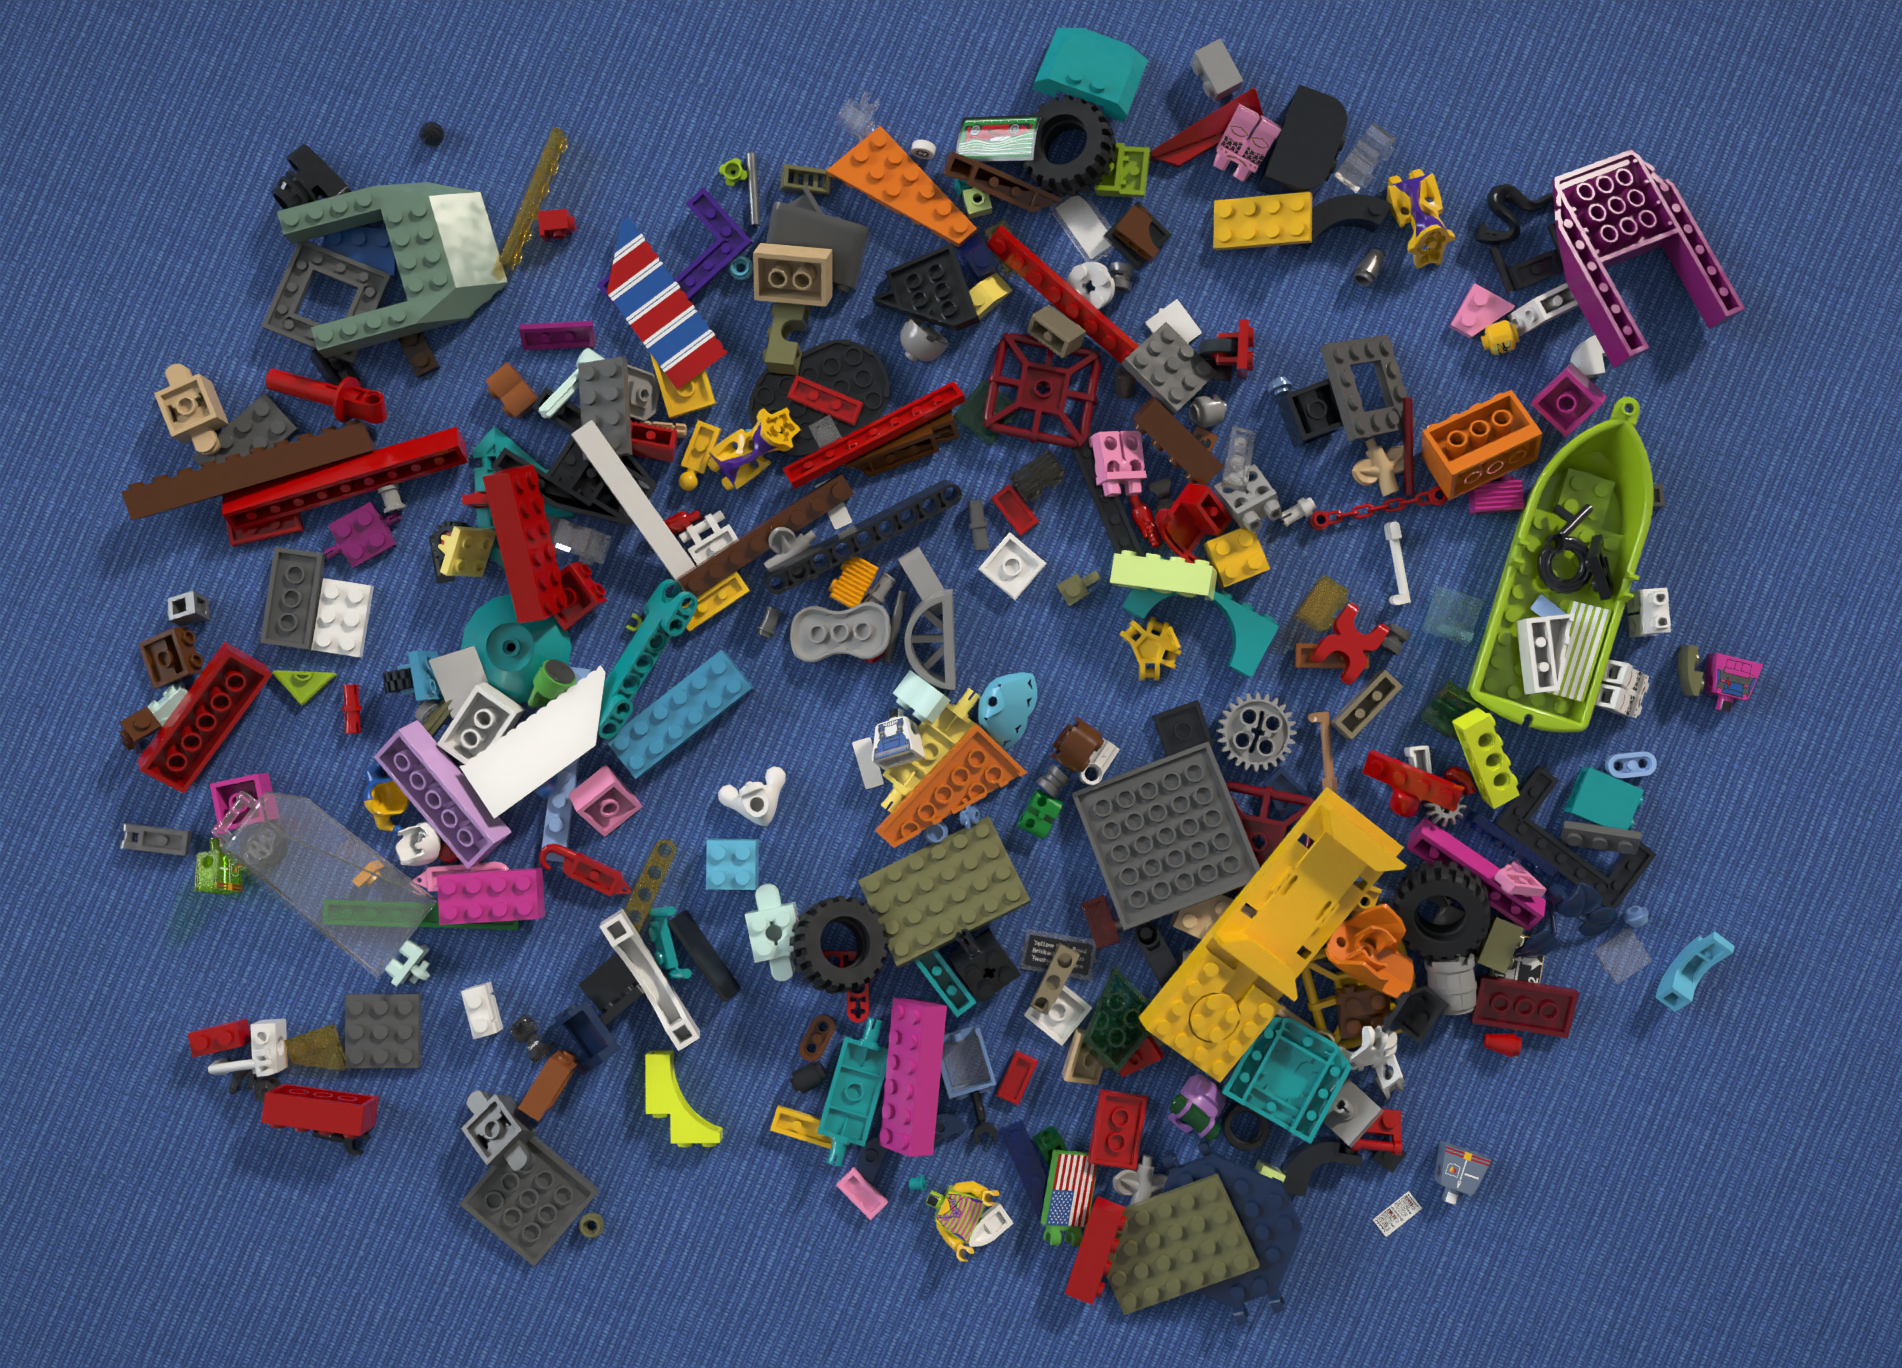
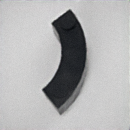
[1299,194,1392,250]

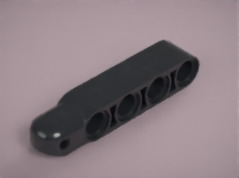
[1134,922,1179,988]

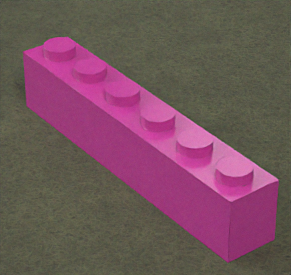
[1407,817,1546,932]

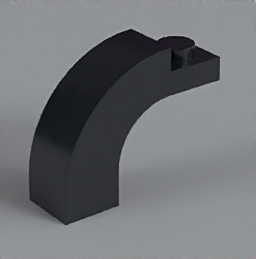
[1281,1137,1363,1197]

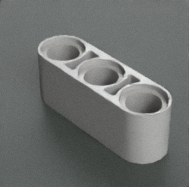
[898,547,944,617]

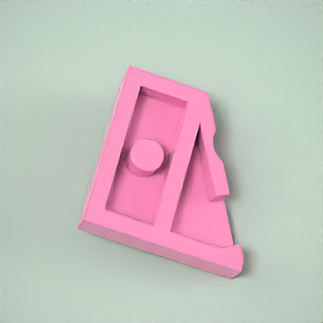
[1449,283,1515,339]
[1494,860,1547,897]

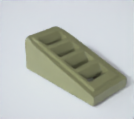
[779,164,831,196]

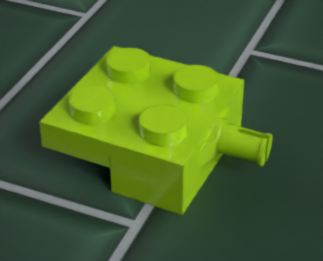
[1095,143,1150,198]

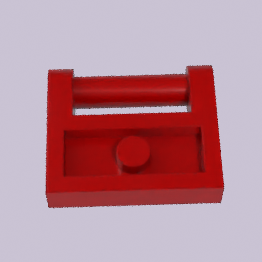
[1350,1109,1402,1156]

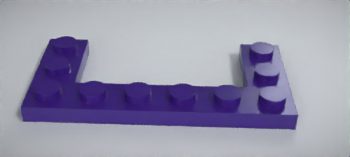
[596,187,753,314]

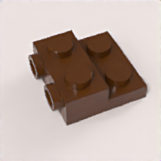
[138,626,203,689]
[1334,984,1391,1039]

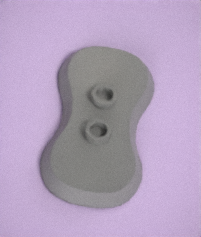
[790,602,891,662]

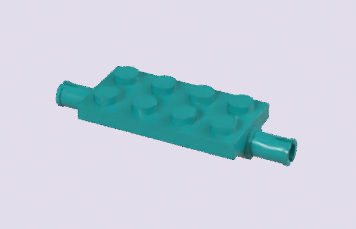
[817,1017,888,1167]

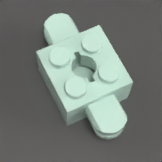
[745,884,799,981]

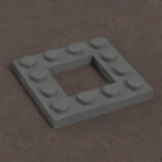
[261,241,393,365]
[1320,334,1416,442]

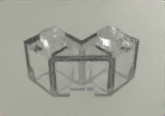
[1333,122,1396,193]
[546,515,612,566]

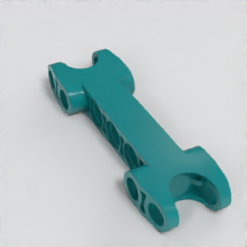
[597,579,698,739]

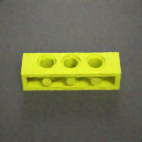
[1452,707,1519,809]

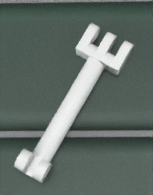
[1384,522,1411,605]
[208,1049,275,1077]

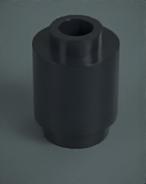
[790,1061,828,1094]

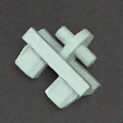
[385,940,430,987]

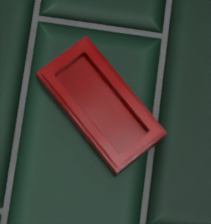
[991,483,1039,537]
[996,1050,1038,1106]

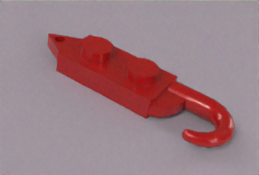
[539,843,631,897]

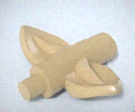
[1352,438,1414,497]

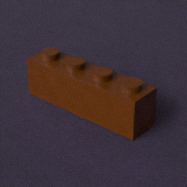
[1132,396,1224,486]

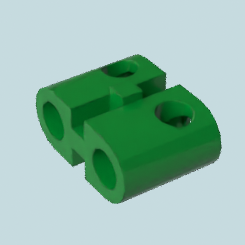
[1017,789,1063,840]

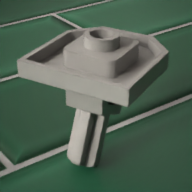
[627,365,661,421]

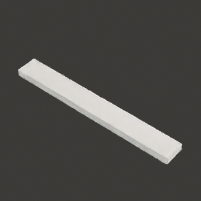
[571,420,695,591]

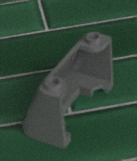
[766,201,871,293]

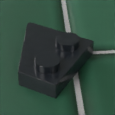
[1584,534,1614,601]

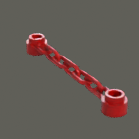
[1309,486,1448,531]

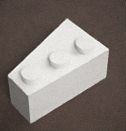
[1516,614,1575,694]

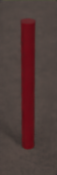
[1402,397,1414,495]

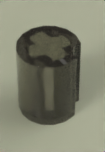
[1115,366,1136,399]

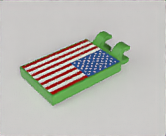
[1040,1150,1098,1246]

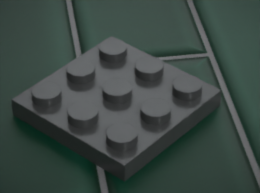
[1121,322,1217,416]
[345,993,421,1068]

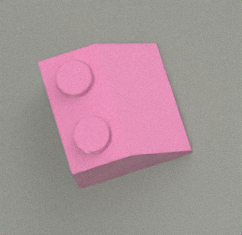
[568,765,642,837]

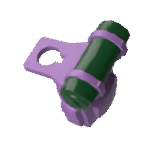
[1168,1074,1226,1142]

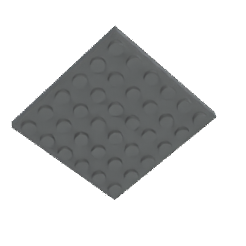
[1072,741,1260,931]

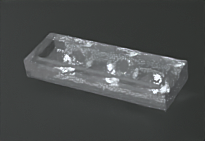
[1221,426,1256,492]

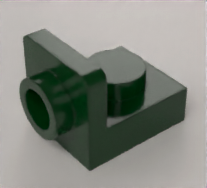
[1033,1126,1068,1169]

